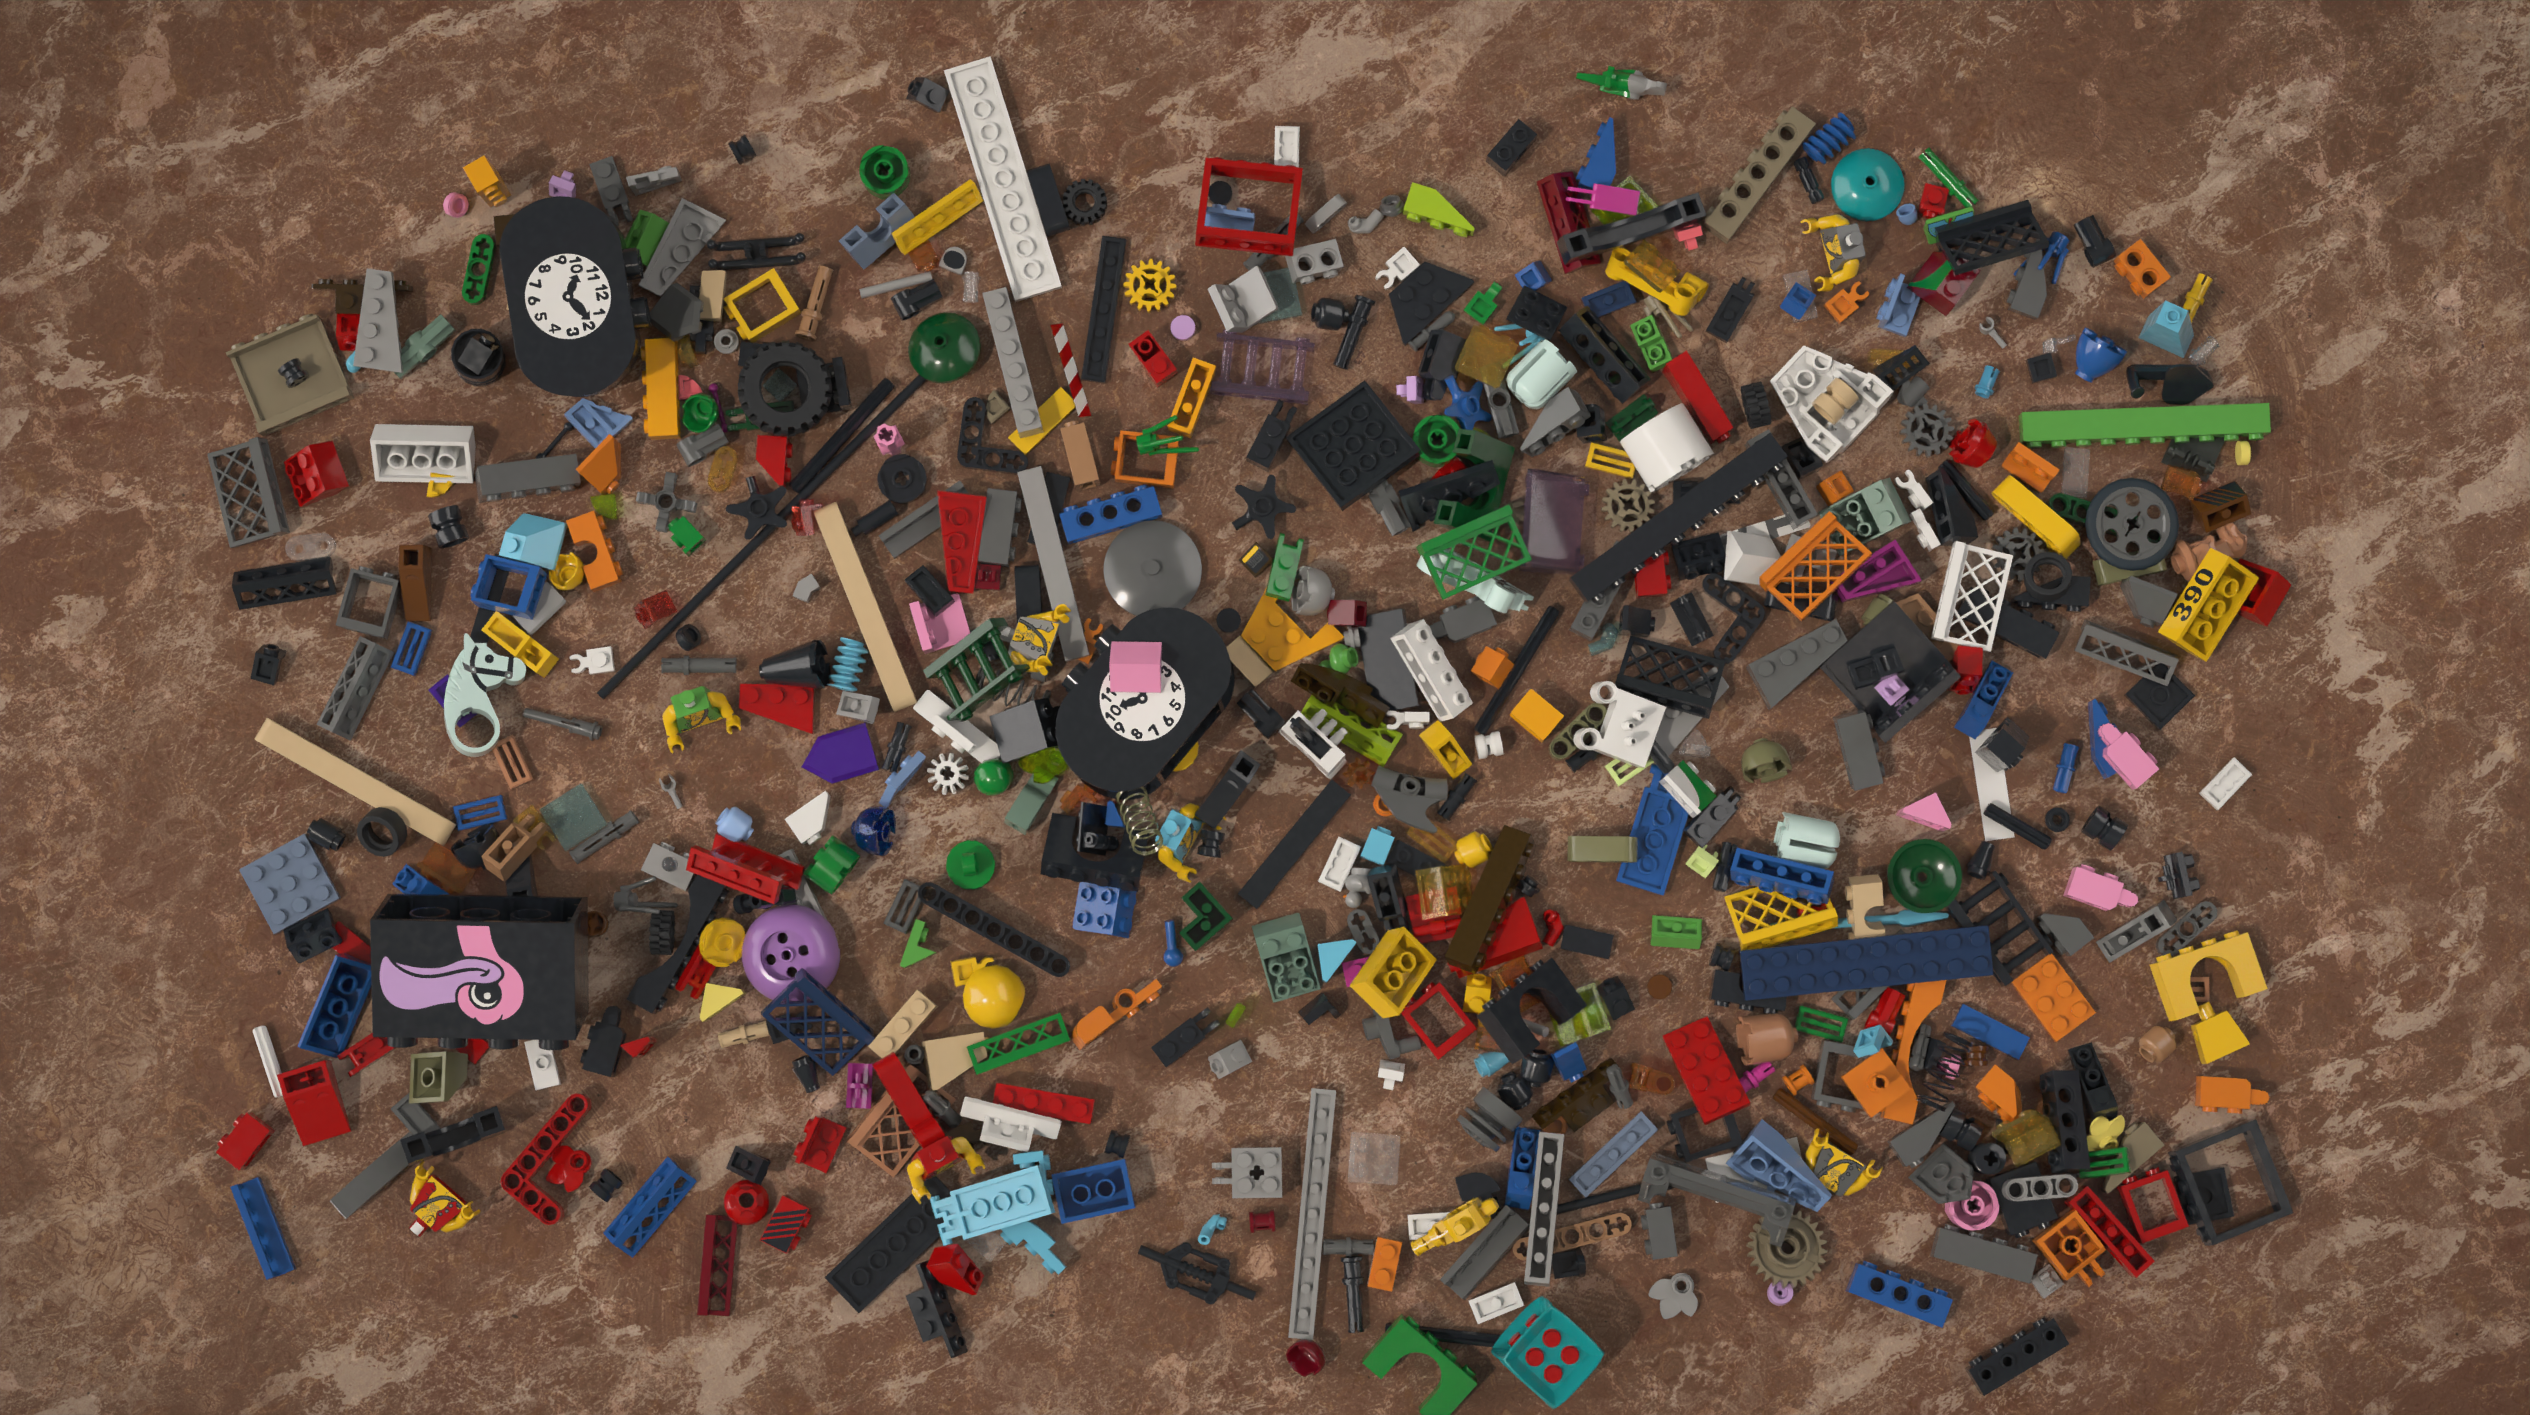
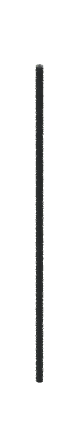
[597,375,926,700]

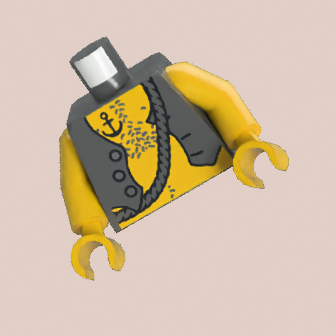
[1801,215,1866,292]
[1805,1129,1883,1197]

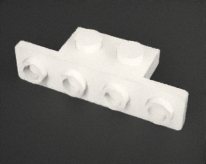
[913,690,1000,763]
[960,1097,1061,1152]

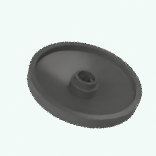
[1104,521,1202,616]

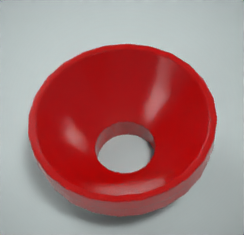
[724,1180,769,1225]

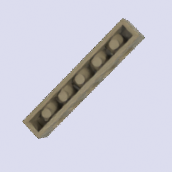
[1703,106,1816,244]

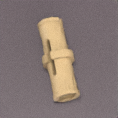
[718,1021,770,1048]

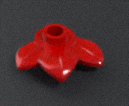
[546,1146,592,1193]

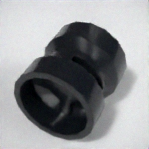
[1197,830,1225,858]
[589,1168,624,1203]

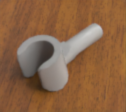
[1979,317,2007,349]
[659,774,683,809]

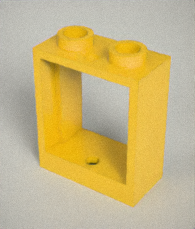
[723,268,801,343]

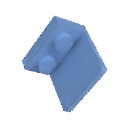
[1876,273,1920,337]

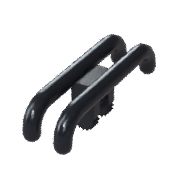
[707,233,806,270]

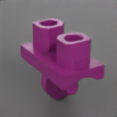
[846,1063,873,1109]

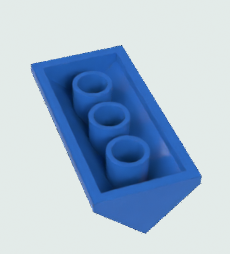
[297,953,372,1058]

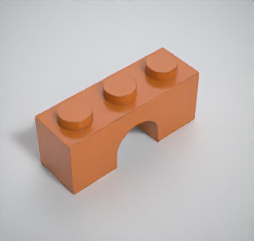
[566,511,623,592]

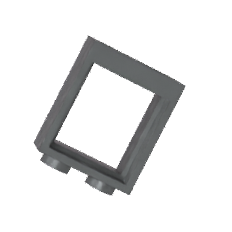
[336,566,401,640]
[1811,1040,1870,1113]

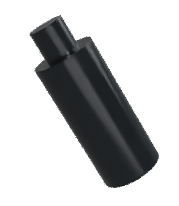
[851,500,899,537]

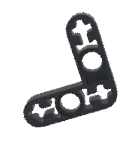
[957,397,1028,475]
[1702,573,1765,664]

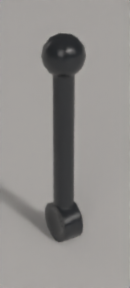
[536,422,573,459]

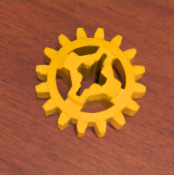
[1123,259,1177,313]

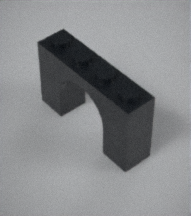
[1040,813,1149,892]
[1477,958,1588,1064]
[400,1106,505,1166]

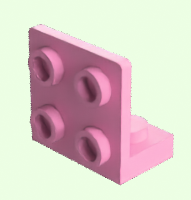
[909,593,970,654]

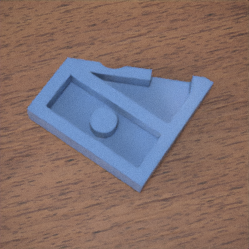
[564,398,633,448]
[879,751,926,809]

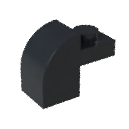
[1454,1172,1501,1220]

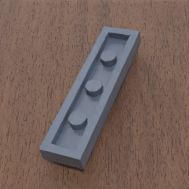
[1568,1111,1658,1198]

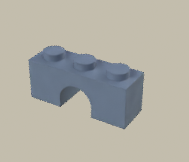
[839,193,915,270]

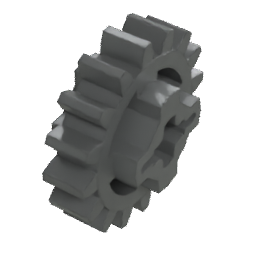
[1899,403,1954,458]
[1990,527,2045,582]

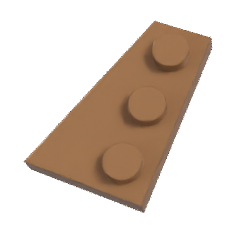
[1896,593,1962,661]

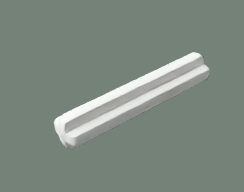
[253,1026,283,1097]

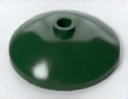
[908,312,981,384]
[1887,839,1962,913]

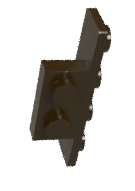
[311,279,413,314]
[1532,1058,1619,1132]

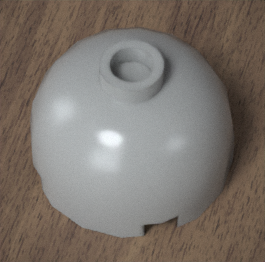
[1291,566,1335,616]

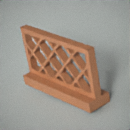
[846,1063,956,1178]

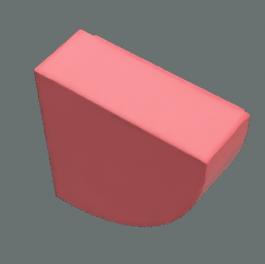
[678,375,703,400]

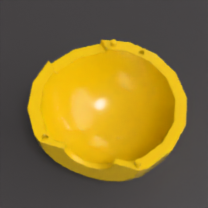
[963,964,1025,1029]

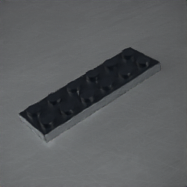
[824,1176,951,1314]

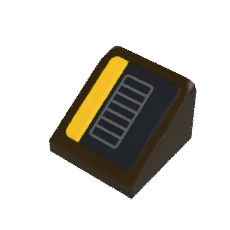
[1239,542,1273,578]

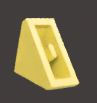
[700,983,746,1022]

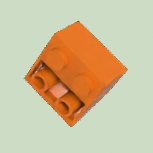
[1976,1064,2023,1130]

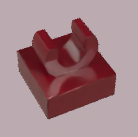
[975,564,1002,591]

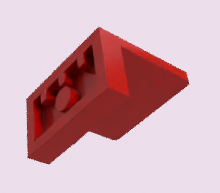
[793,1116,847,1173]

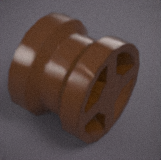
[1963,1045,1989,1066]

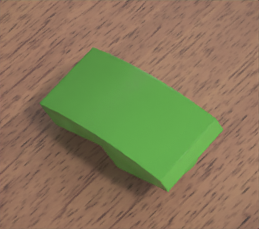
[1630,315,1673,373]

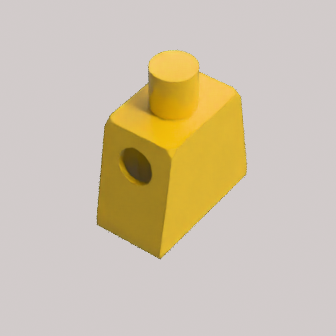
[2191,1001,2250,1064]

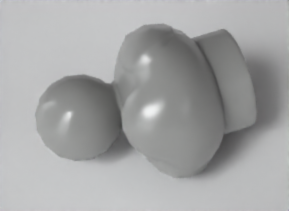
[1343,868,1371,908]

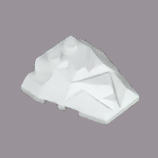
[1770,346,1894,463]

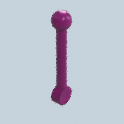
[709,383,728,433]

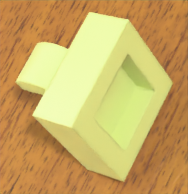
[1686,845,1719,878]

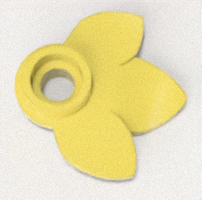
[2087,1115,2125,1152]

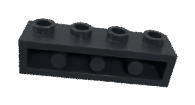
[1957,586,2060,660]
[1965,1316,2069,1396]

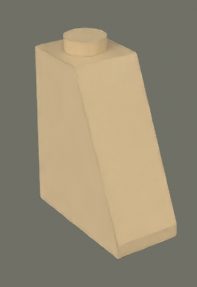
[921,1032,990,1091]

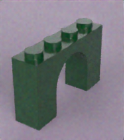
[1434,429,1515,542]

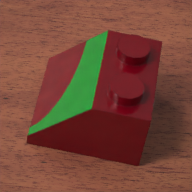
[1907,251,1981,316]

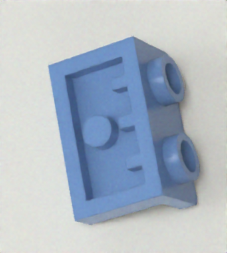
[1205,204,1255,231]

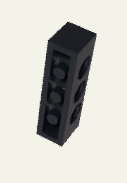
[1558,306,1651,404]
[2039,1070,2090,1174]

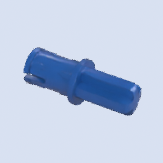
[2053,743,2079,793]

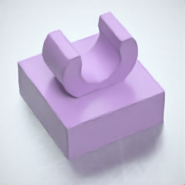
[549,170,576,198]
[1396,376,1424,404]
[1874,675,1910,706]

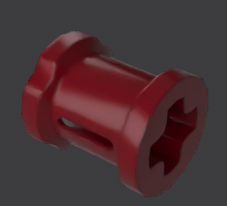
[1249,1209,1276,1233]

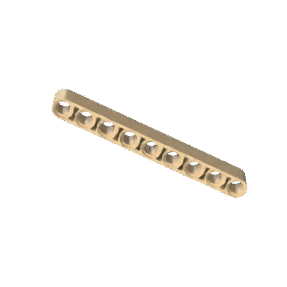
[813,502,917,712]
[255,718,456,846]

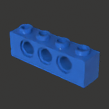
[1059,484,1163,545]
[1846,1261,1953,1328]

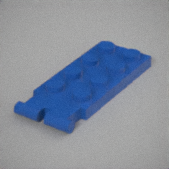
[1616,763,1688,896]

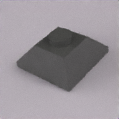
[2120,576,2177,628]

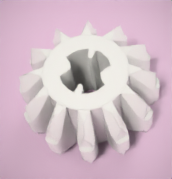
[927,753,969,795]

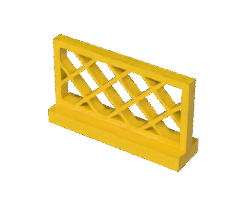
[1724,887,1838,950]

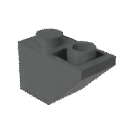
[2036,913,2094,957]

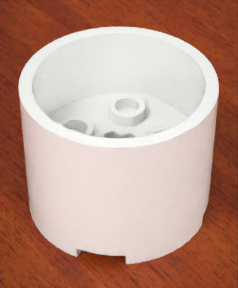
[1620,403,1714,493]

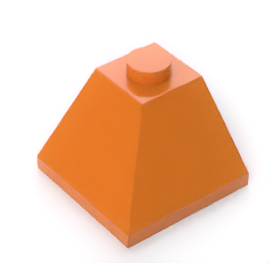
[576,434,621,496]

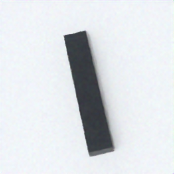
[1081,236,1127,384]
[1238,779,1351,909]

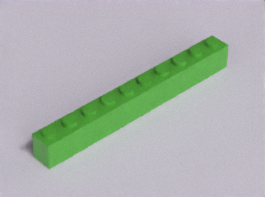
[2019,403,2271,449]

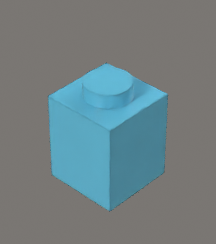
[1360,826,1395,866]

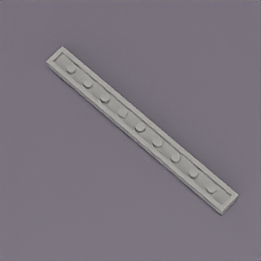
[1288,1088,1336,1340]

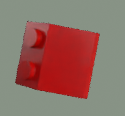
[2237,558,2291,627]

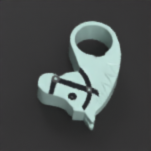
[1416,549,1534,613]
[444,633,526,757]

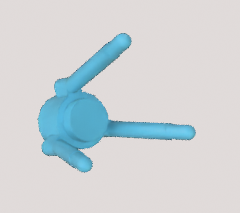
[1494,324,1545,369]

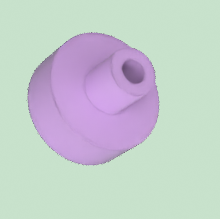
[1767,1282,1793,1306]

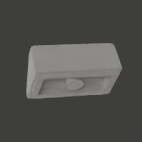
[513,582,567,635]

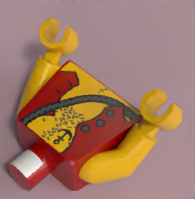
[907,1136,985,1204]
[409,1161,480,1237]

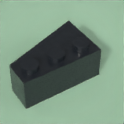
[1975,716,2029,772]

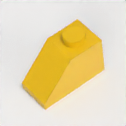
[1419,720,1472,780]

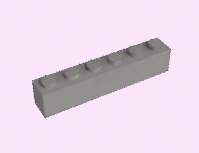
[982,287,1044,438]
[1524,1132,1564,1287]

